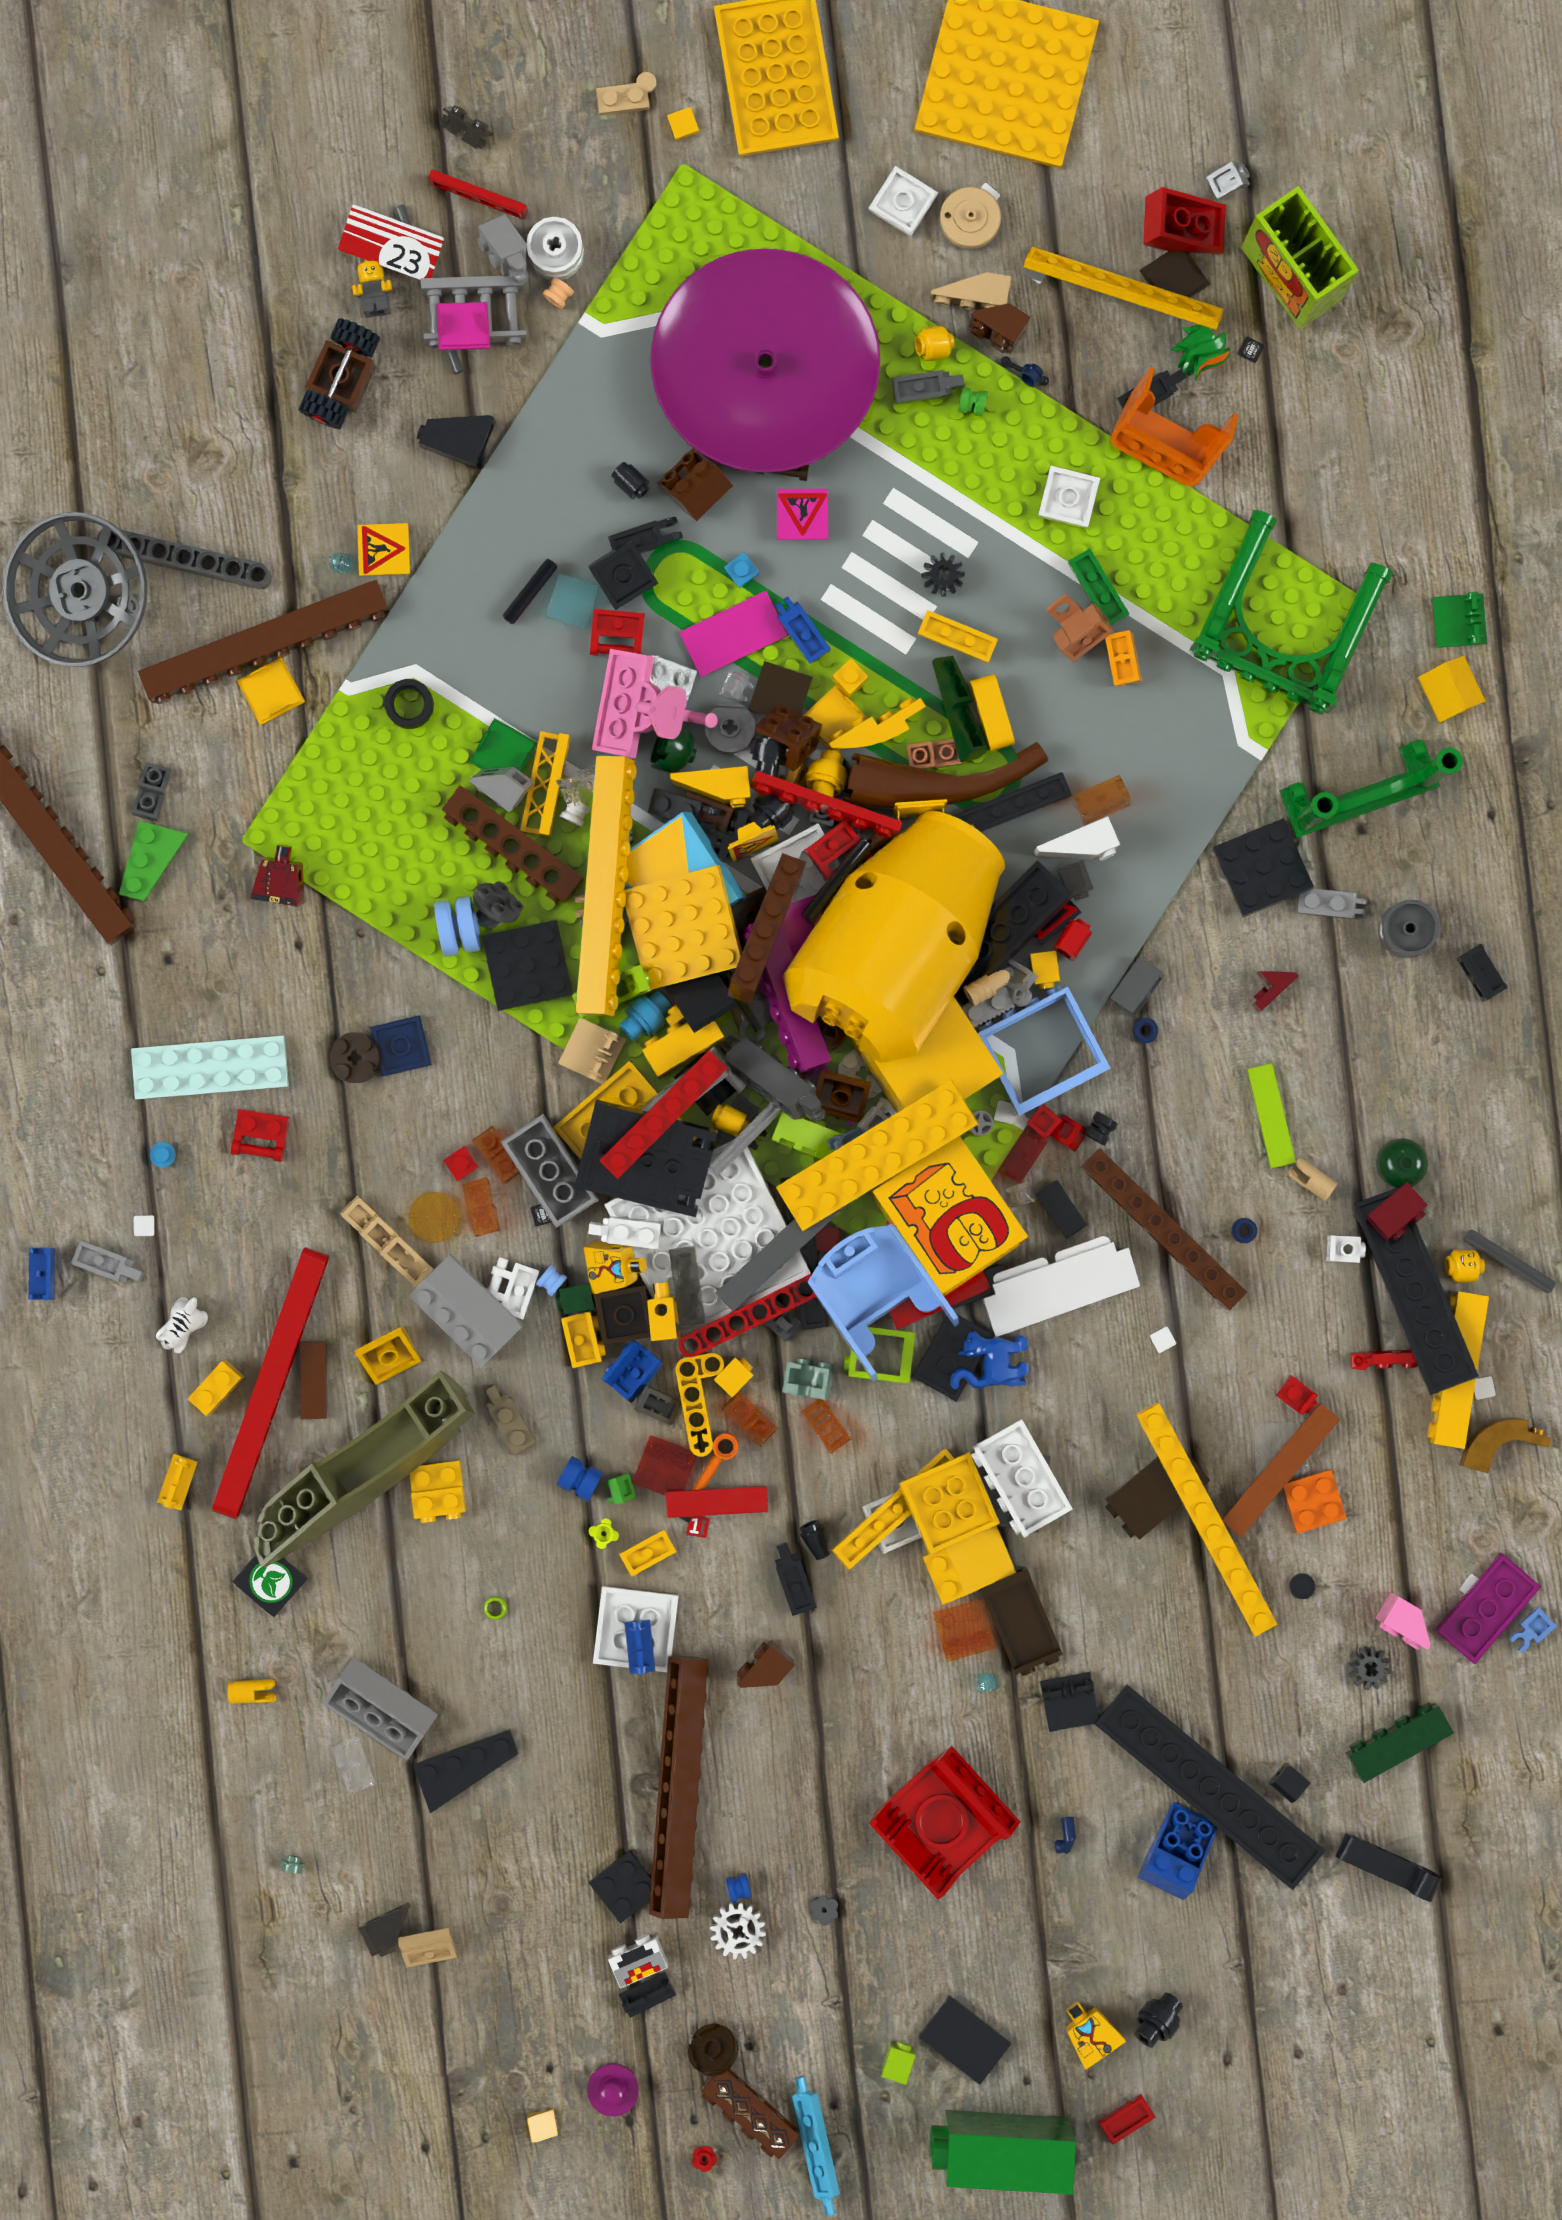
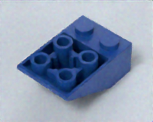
[1138,1802,1218,1900]

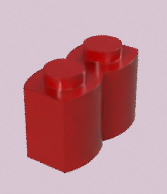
[1053,918,1093,961]

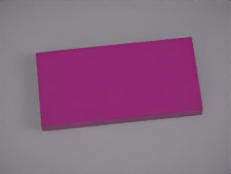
[1435,1553,1541,1665]

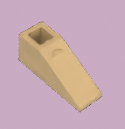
[930,272,1011,310]

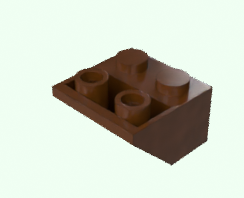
[969,303,1031,354]
[657,448,733,521]
[737,1640,795,1688]

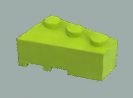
[772,1112,849,1159]

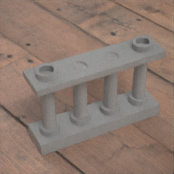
[420,275,526,349]

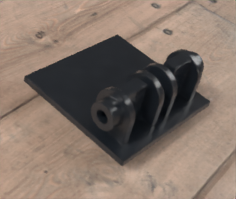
[1040,1672,1099,1732]

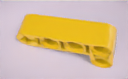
[676,1352,724,1457]

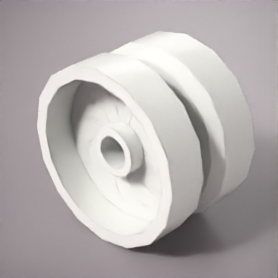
[526,217,584,280]

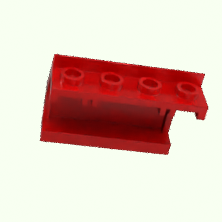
[869,1745,1021,1900]

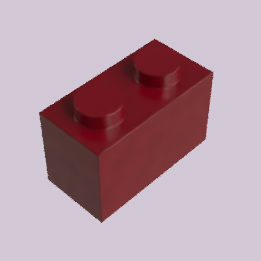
[1367,1182,1428,1242]

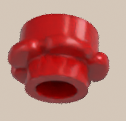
[692,2146,717,2172]

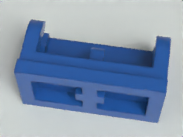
[28,1248,56,1300]

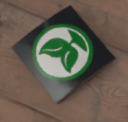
[233,1555,308,1617]

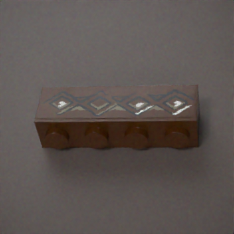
[702,2069,800,2159]

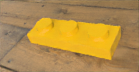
[917,610,998,664]

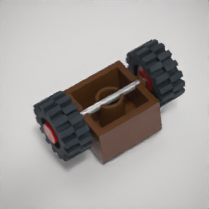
[298,318,380,430]

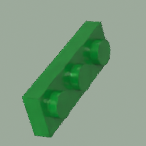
[1068,548,1130,625]

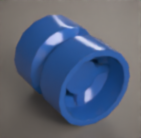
[556,1456,603,1502]

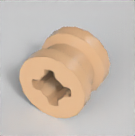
[542,277,574,309]

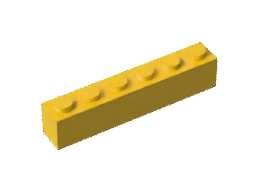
[1427,1291,1489,1449]

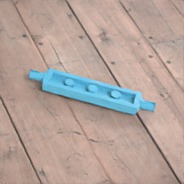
[792,2075,840,2216]

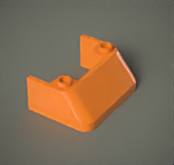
[1111,367,1238,486]

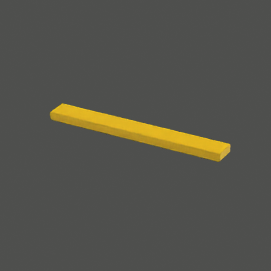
[1023,247,1224,330]

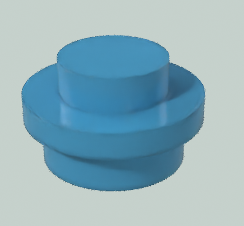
[150,1142,176,1168]

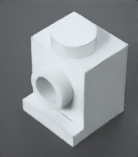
[1326,1235,1366,1263]

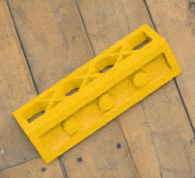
[520,731,571,838]

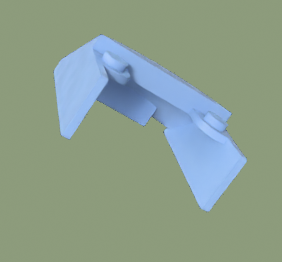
[808,1224,959,1382]

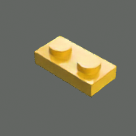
[619,1529,677,1577]

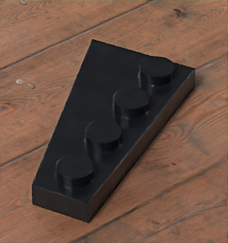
[413,1729,519,1813]

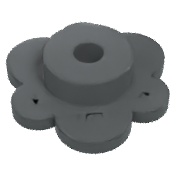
[810,1895,838,1926]

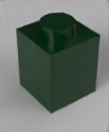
[556,1283,595,1314]

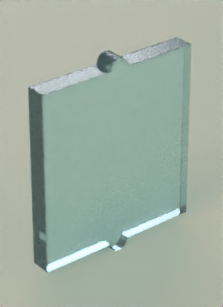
[546,574,599,629]

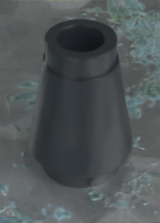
[800,1520,830,1560]

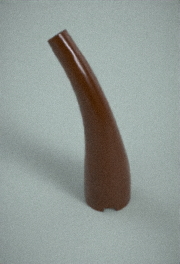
[842,742,1048,809]

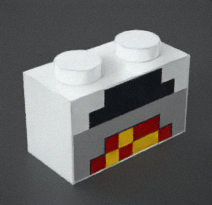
[608,1934,668,1988]

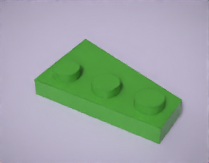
[119,821,189,902]

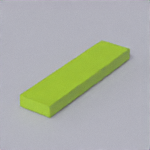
[1247,1063,1296,1169]

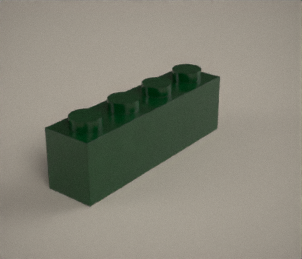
[1345,1702,1454,1783]

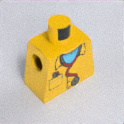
[583,1240,647,1294]
[1066,2002,1126,2070]

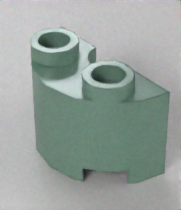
[782,1358,834,1400]

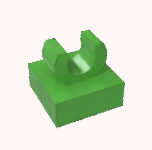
[603,1473,636,1505]

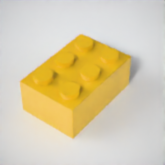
[642,1021,725,1079]

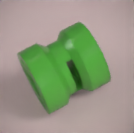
[958,387,988,417]

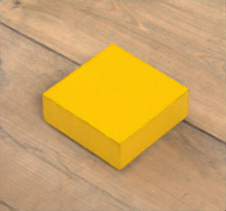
[667,107,699,141]

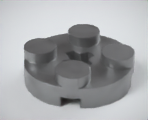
[704,702,755,754]

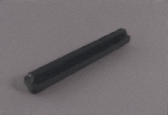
[801,838,872,923]

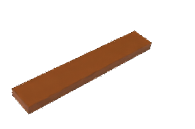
[1222,1403,1340,1537]

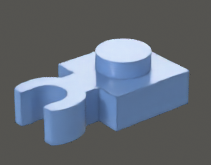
[1509,1606,1557,1652]

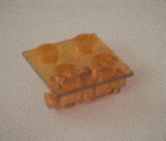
[933,1599,996,1662]

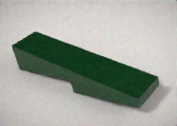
[932,656,990,762]

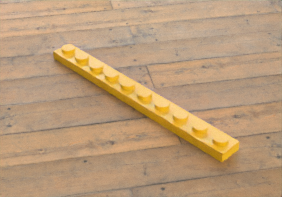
[1135,1402,1278,1637]

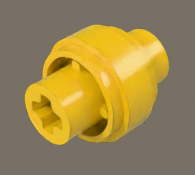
[805,750,848,797]

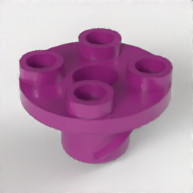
[587,2063,639,2116]

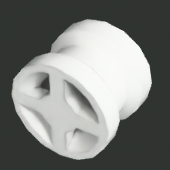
[559,798,591,827]

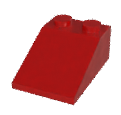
[1143,187,1226,254]

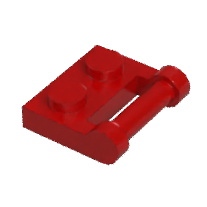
[590,609,645,656]
[804,820,872,882]
[231,1109,290,1162]

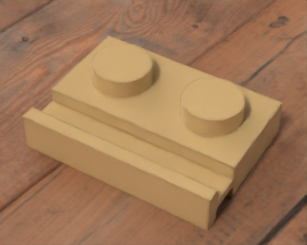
[398,1928,457,1968]

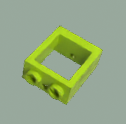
[843,1326,915,1384]

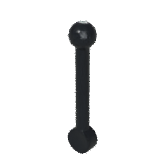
[1001,356,1049,386]

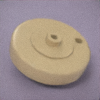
[940,187,1001,250]

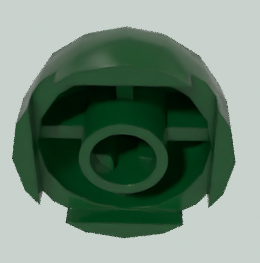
[650,725,697,773]
[1376,1138,1428,1188]

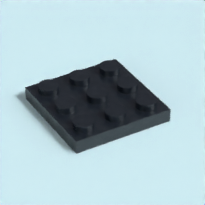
[1212,818,1314,918]
[482,920,573,1011]

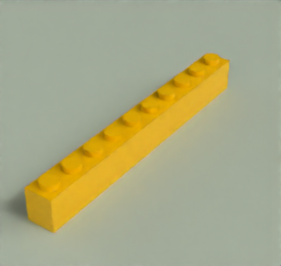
[576,756,637,1016]

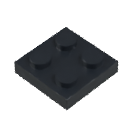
[588,539,659,610]
[589,1849,652,1924]

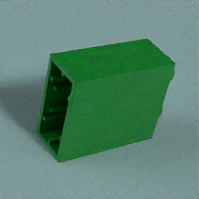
[929,2110,1076,2195]

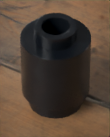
[611,462,649,499]

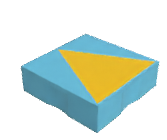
[625,811,746,908]

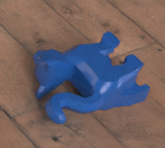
[950,1331,1029,1390]

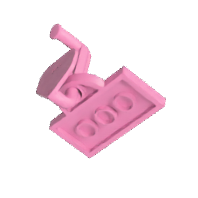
[592,649,718,758]

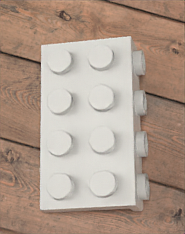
[971,1419,1073,1538]

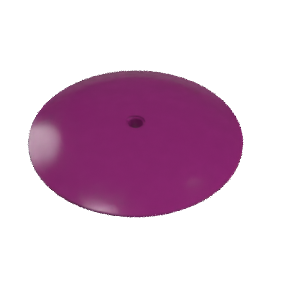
[650,248,881,473]

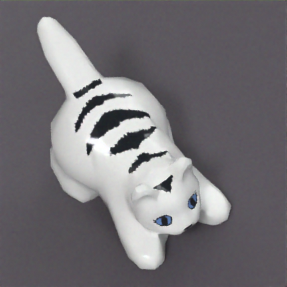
[156,1297,208,1353]

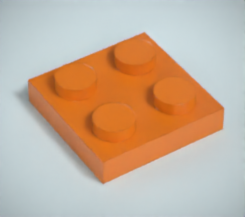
[1283,1469,1347,1534]

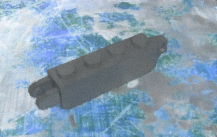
[719,1035,826,1122]

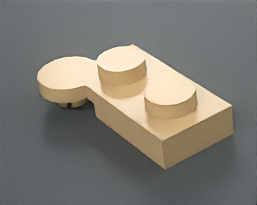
[596,72,657,116]

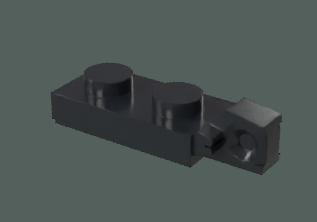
[1117,369,1187,409]
[775,1542,817,1616]

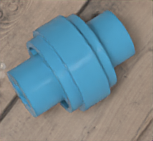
[619,991,672,1042]

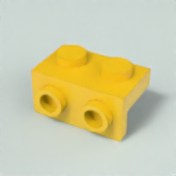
[561,1311,606,1368]

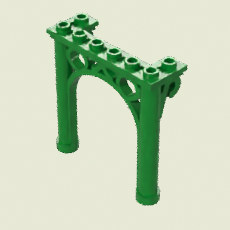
[1189,510,1393,715]
[1279,739,1463,838]

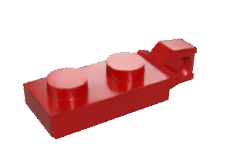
[1351,1350,1417,1370]

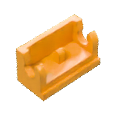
[1105,630,1143,687]

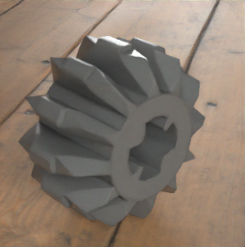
[1347,1646,1392,1690]

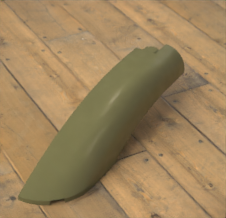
[254,1371,475,1568]

